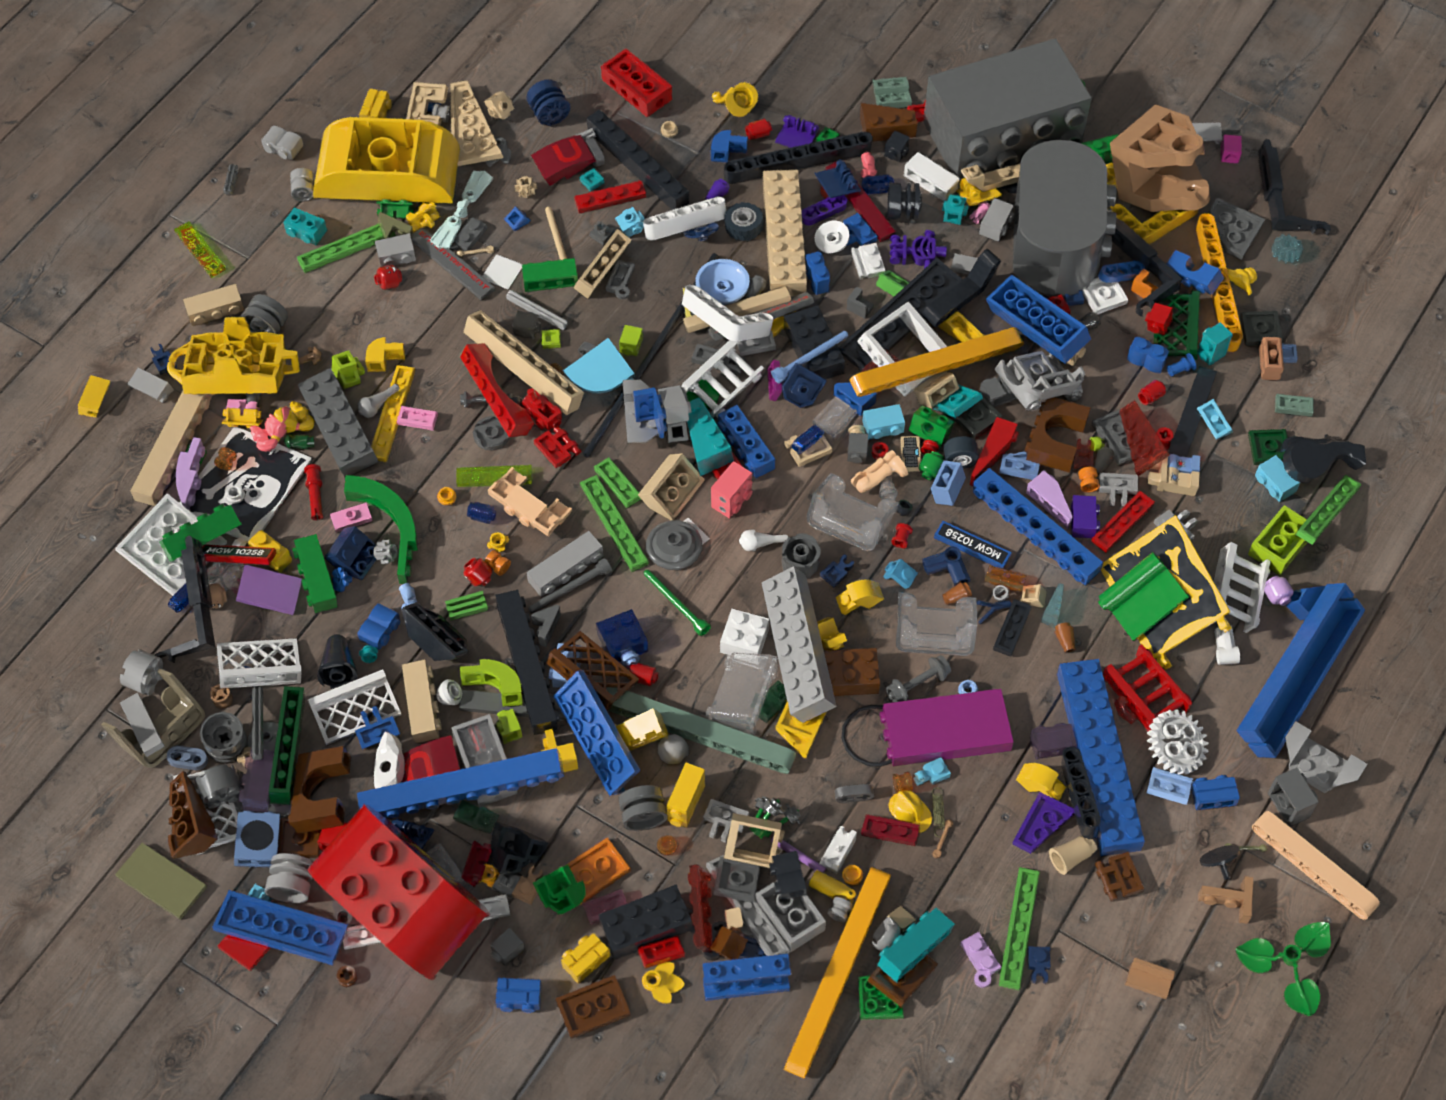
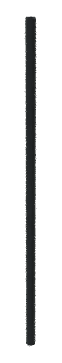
[583,253,719,457]

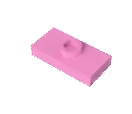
[397,406,438,430]
[330,503,372,533]

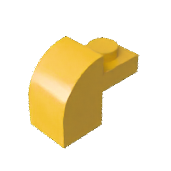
[365,337,406,372]
[836,579,884,615]
[817,617,847,650]
[541,729,578,772]
[1016,763,1066,801]

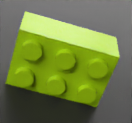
[1248,505,1308,576]

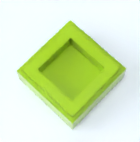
[542,329,561,349]

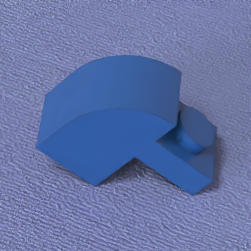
[711,130,747,162]

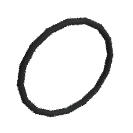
[841,704,892,767]

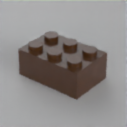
[824,648,880,696]

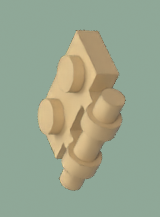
[784,428,832,467]

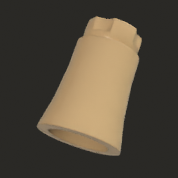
[1049,836,1097,875]

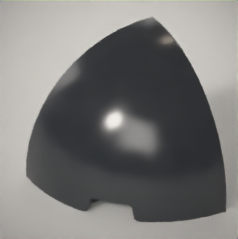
[491,822,548,874]

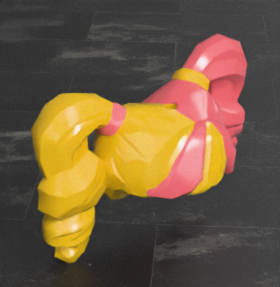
[250,401,315,452]

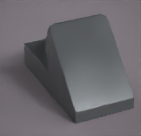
[531,605,561,647]

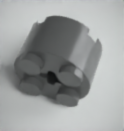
[782,534,821,579]
[195,764,243,809]

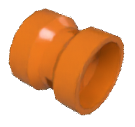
[1078,467,1100,493]
[484,550,511,576]

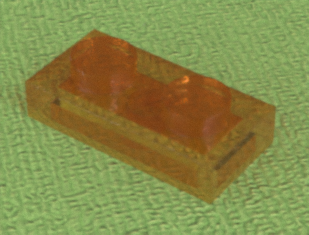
[985,565,1027,591]

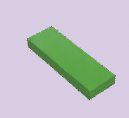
[594,457,641,508]

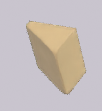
[1021,584,1046,607]
[887,906,916,934]
[725,907,743,931]

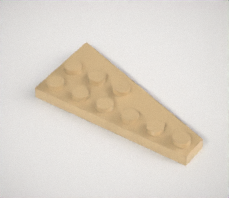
[451,80,503,166]

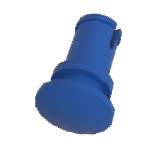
[1167,353,1197,377]

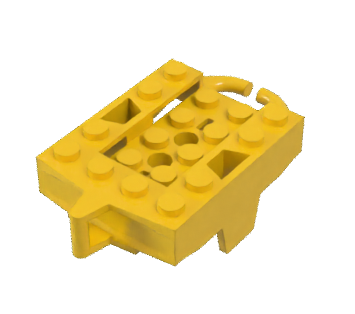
[167,317,300,395]

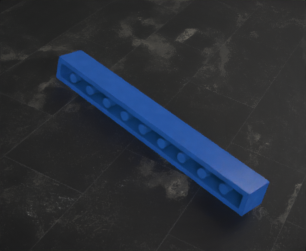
[357,748,564,818]

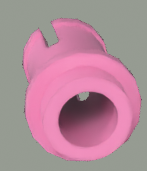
[970,201,990,224]

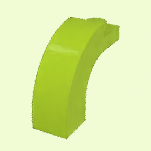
[460,659,522,707]

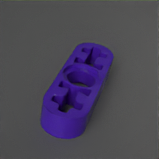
[801,195,847,225]

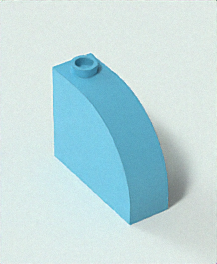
[564,338,635,393]

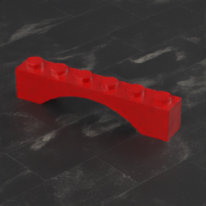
[460,343,534,437]

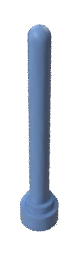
[771,331,848,384]

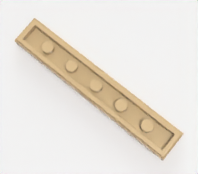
[683,287,791,333]

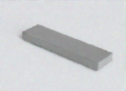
[120,693,165,757]

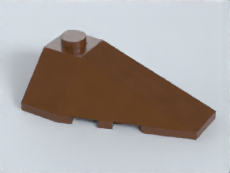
[168,771,218,859]

